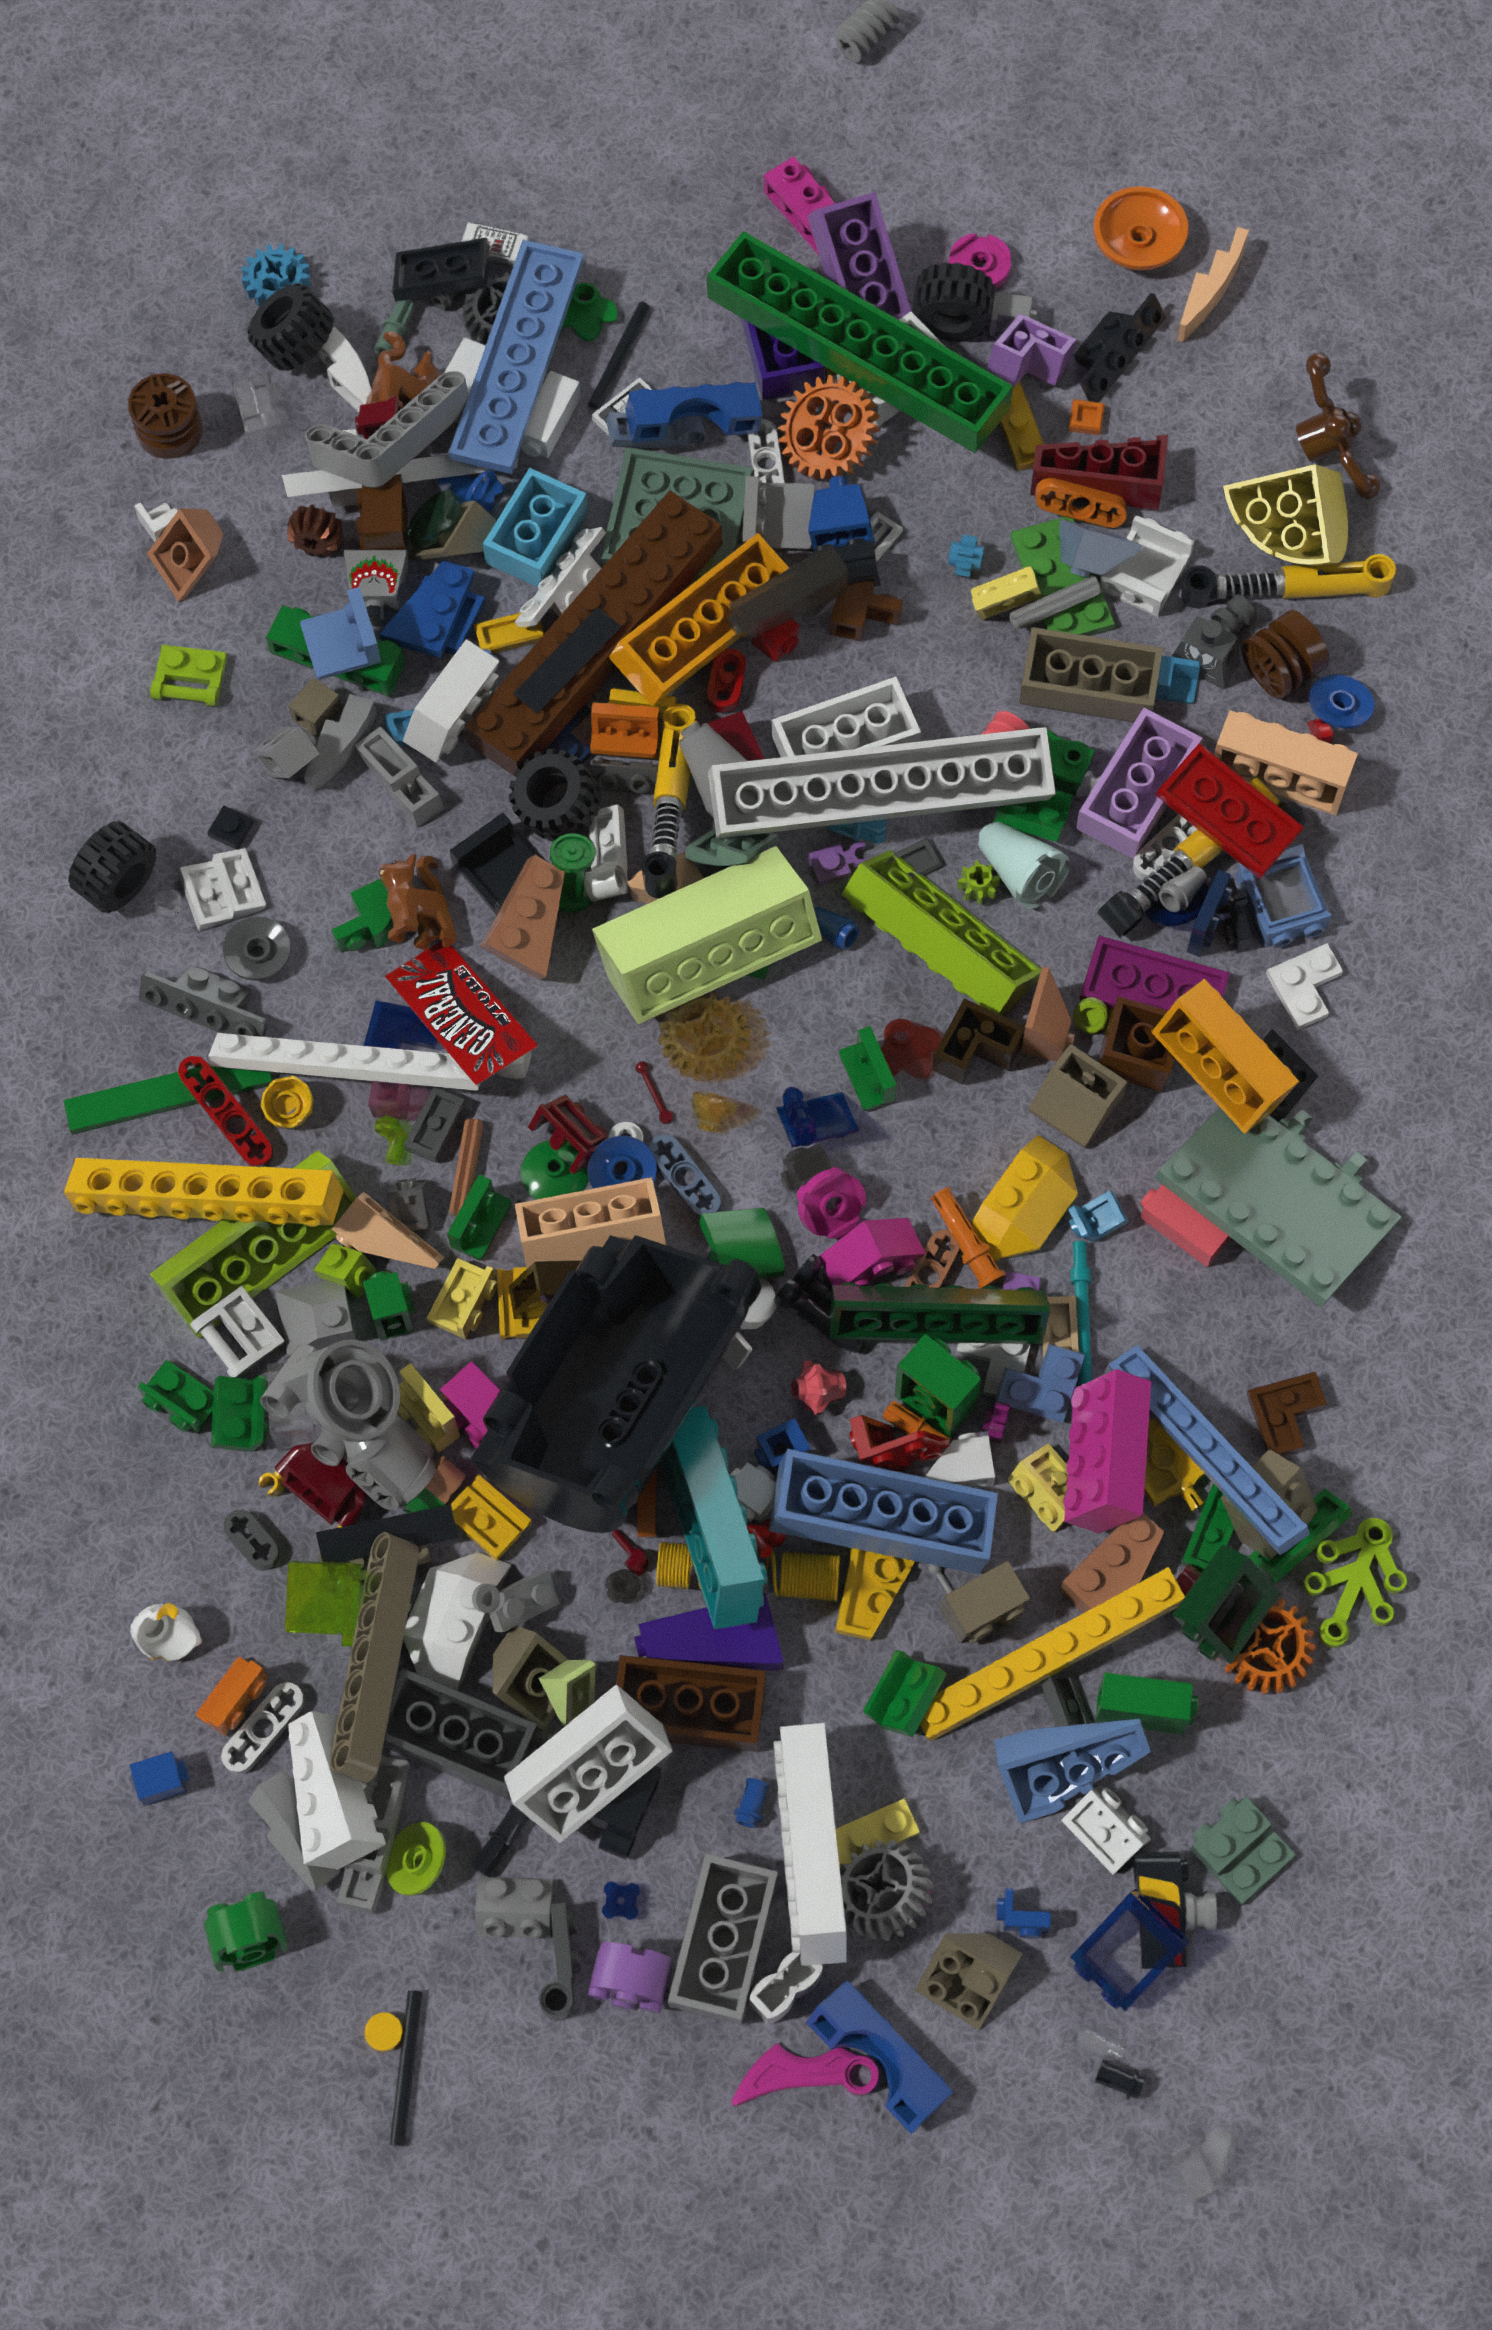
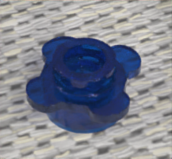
[602,1881,640,1920]

